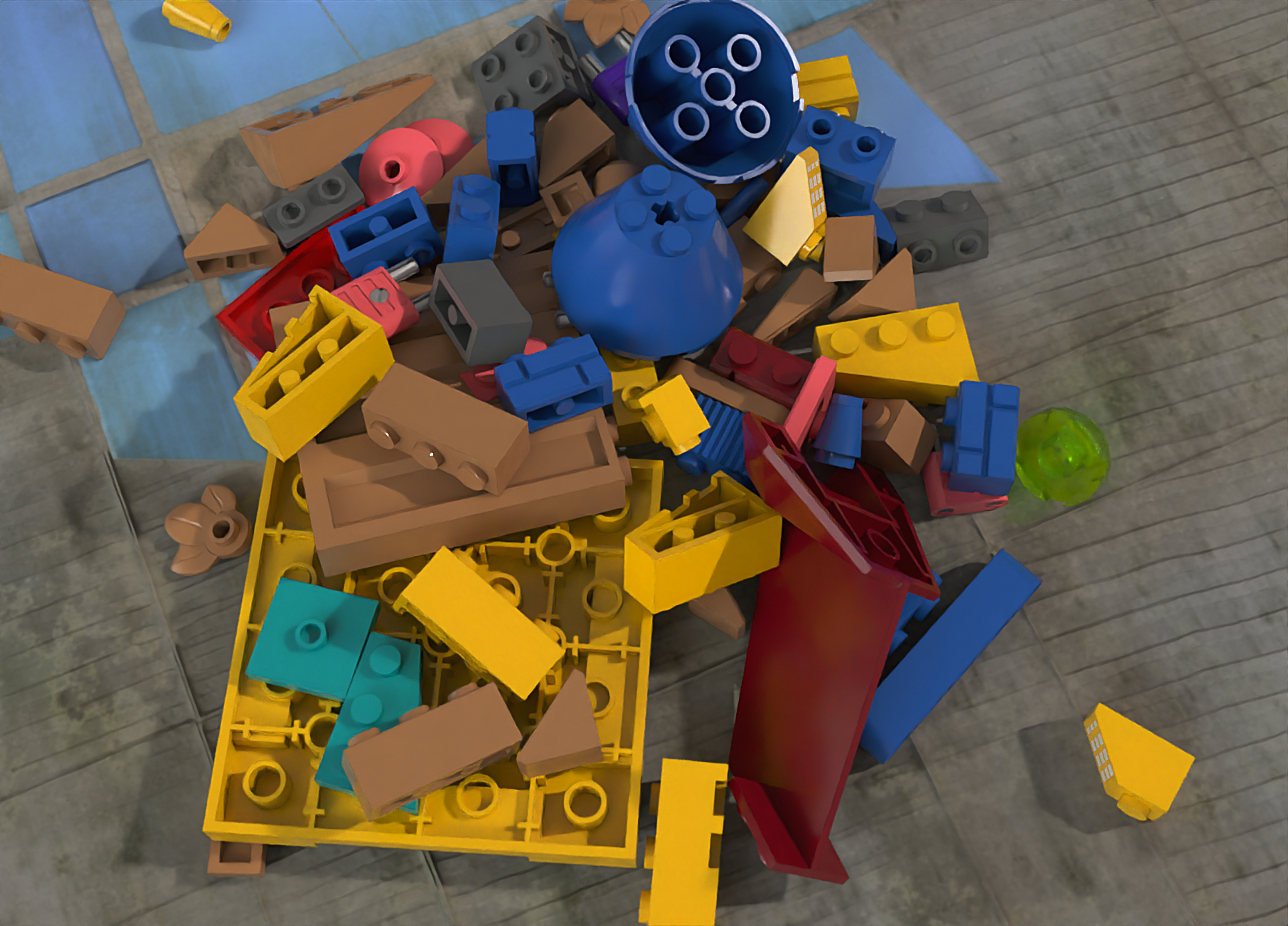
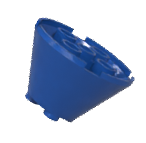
[625,0,804,184]
[550,164,743,361]

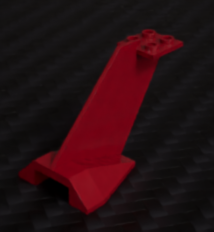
[727,411,941,885]

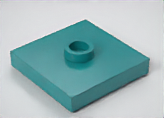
[245,577,382,703]

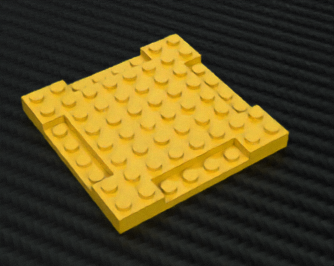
[202,451,664,868]

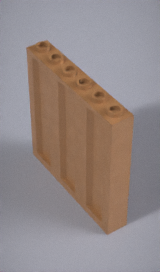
[269,249,633,577]

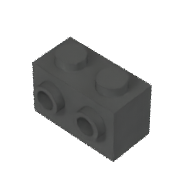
[428,259,532,366]

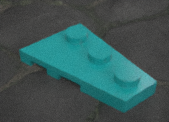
[314,631,423,816]

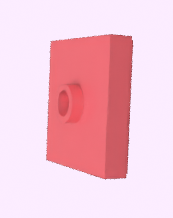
[783,355,837,458]

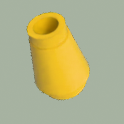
[162,0,232,43]

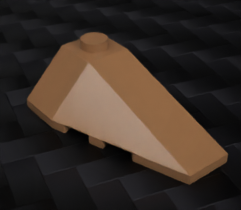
[239,73,435,192]

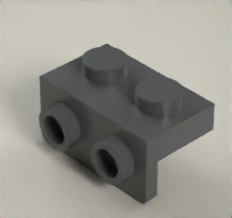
[261,164,365,250]
[881,190,989,273]

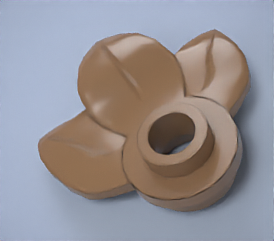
[564,0,650,49]
[165,484,254,576]

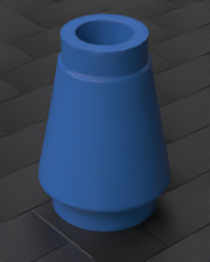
[812,393,864,469]

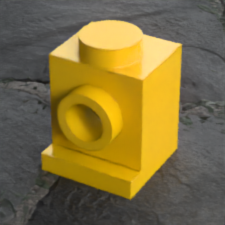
[627,374,711,456]

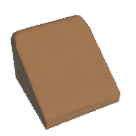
[688,586,746,640]

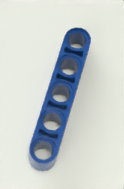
[859,549,1043,765]

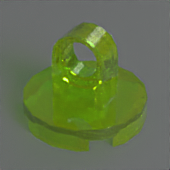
[1015,407,1112,506]

